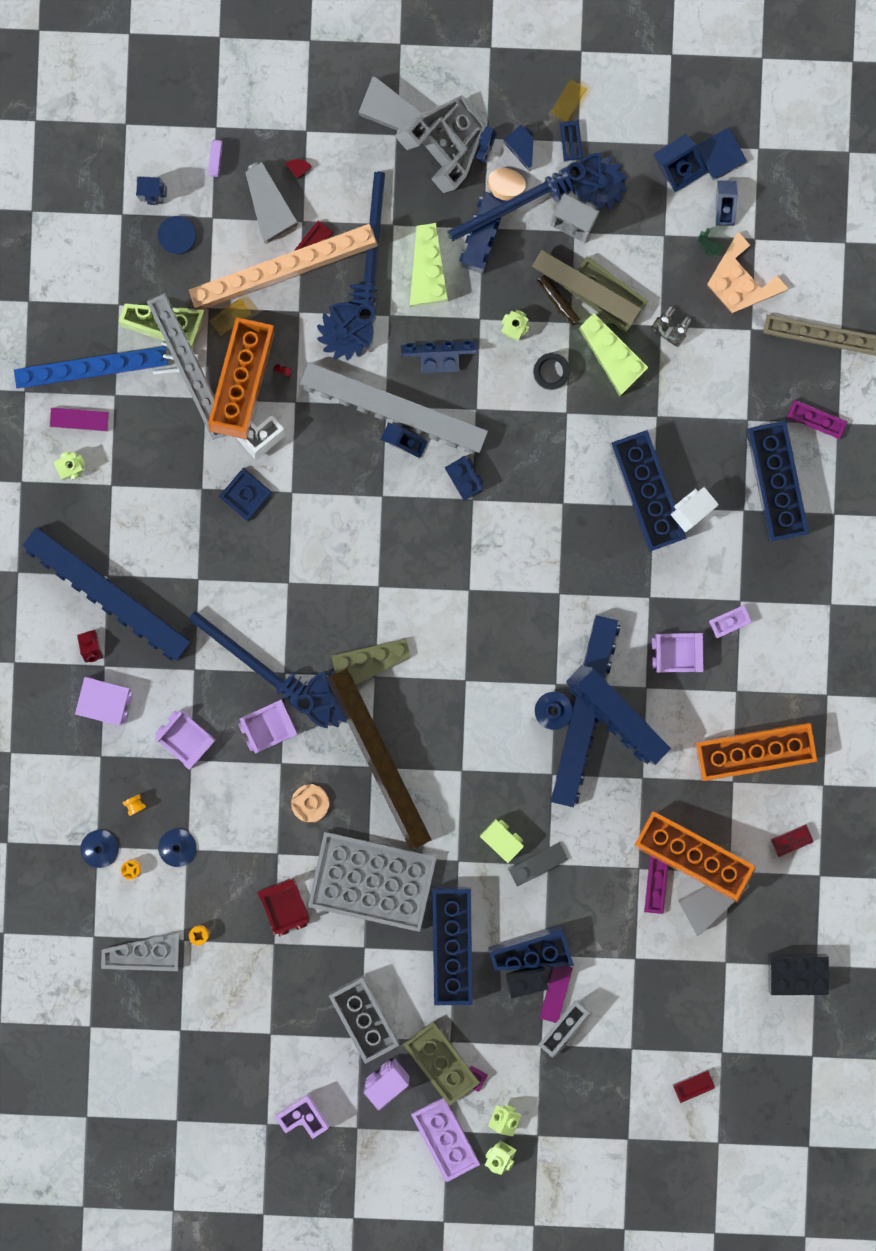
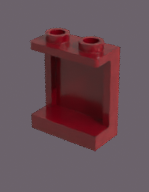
[257,877,310,937]

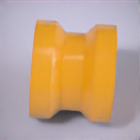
[122,794,146,816]
[121,859,141,880]
[189,925,209,946]

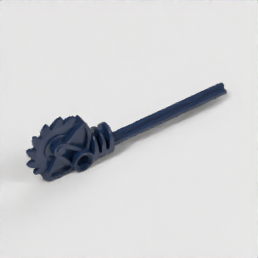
[447,153,627,242]
[317,171,385,361]
[188,610,356,729]

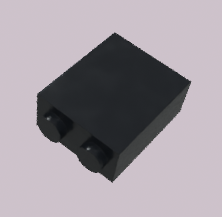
[506,967,549,999]

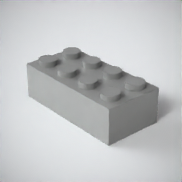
[550,193,599,243]
[329,975,400,1064]

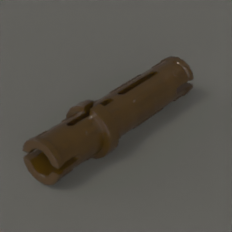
[536,275,581,327]

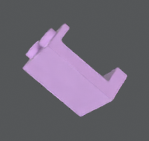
[652,633,703,673]
[75,677,133,726]
[238,699,298,754]
[155,710,216,770]

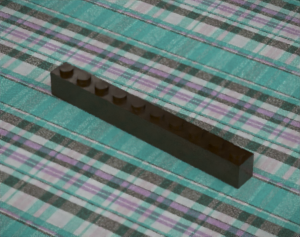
[325,668,432,849]

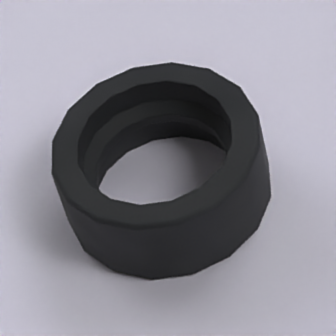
[533,353,570,390]

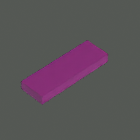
[786,400,847,440]
[50,408,109,432]
[644,856,668,914]
[539,965,573,1023]

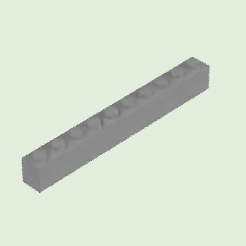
[300,362,488,455]

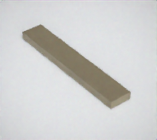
[532,250,641,326]
[763,314,876,356]

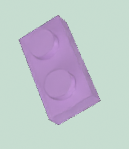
[709,605,752,638]

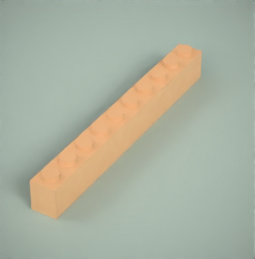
[189,224,378,310]

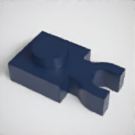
[476,126,497,163]

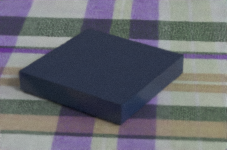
[696,128,747,180]
[218,468,273,522]

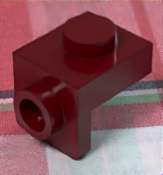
[77,630,103,663]

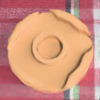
[487,168,526,201]
[291,784,329,822]

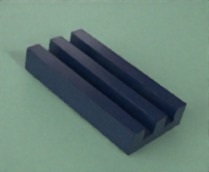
[560,121,583,162]

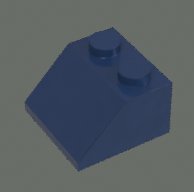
[653,134,708,192]

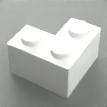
[235,415,285,460]
[671,487,719,532]

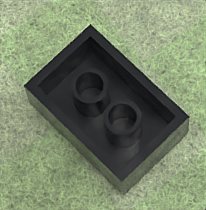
[768,954,829,995]

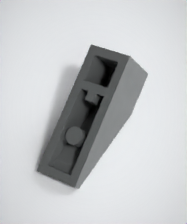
[508,842,568,887]

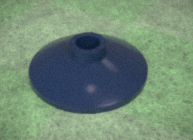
[535,692,573,730]
[158,829,197,867]
[80,830,119,868]

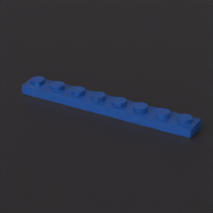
[13,346,169,389]

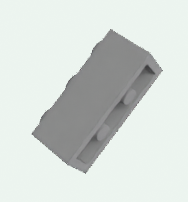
[538,1000,592,1058]

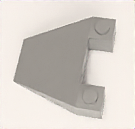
[395,95,486,193]

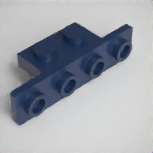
[401,340,478,373]

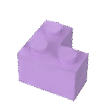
[275,1092,329,1139]

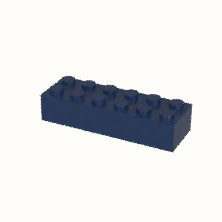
[746,421,809,542]
[610,430,687,552]
[566,665,671,765]
[432,887,473,1005]

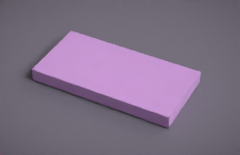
[411,1097,480,1182]

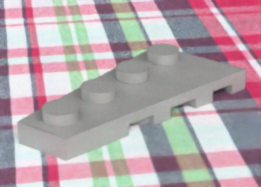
[101,932,180,971]

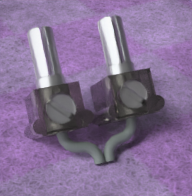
[650,307,691,347]

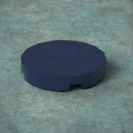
[158,216,196,255]

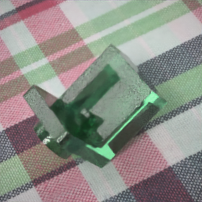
[697,228,724,257]

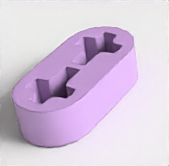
[208,140,223,177]

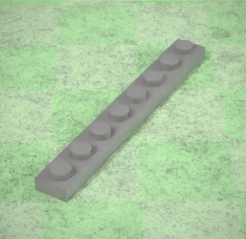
[147,293,225,440]

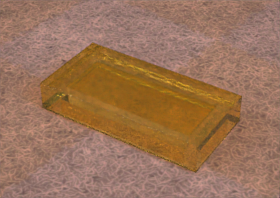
[550,79,587,122]
[209,298,252,336]

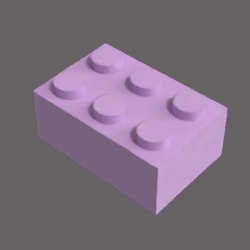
[364,1059,409,1111]

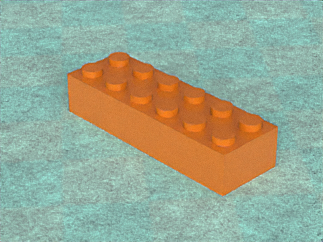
[208,317,275,440]
[695,723,817,781]
[634,811,756,903]

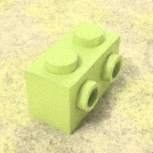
[480,819,524,863]

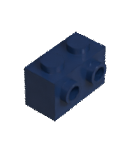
[136,176,167,205]

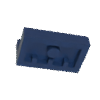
[444,456,485,501]

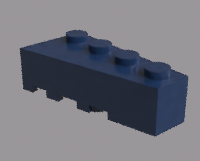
[459,191,507,274]
[488,925,574,971]

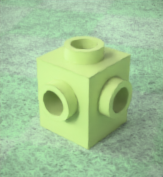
[501,310,530,341]
[54,451,86,480]
[488,1104,522,1136]
[485,1140,517,1175]

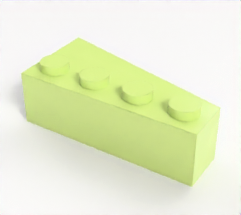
[410,223,448,308]
[119,304,205,350]
[579,313,648,396]

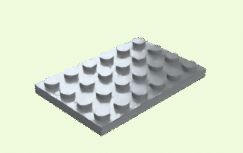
[308,832,437,932]

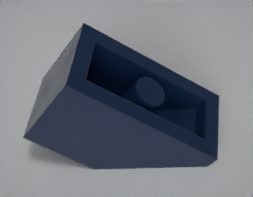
[503,125,534,171]
[715,180,738,226]
[380,422,428,458]

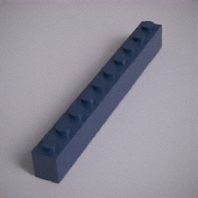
[22,527,191,661]
[551,615,621,808]

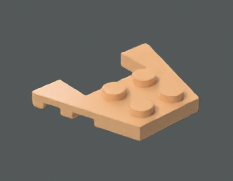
[707,232,788,313]

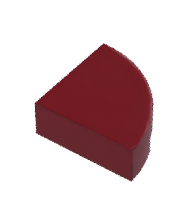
[285,159,312,179]
[273,364,293,377]

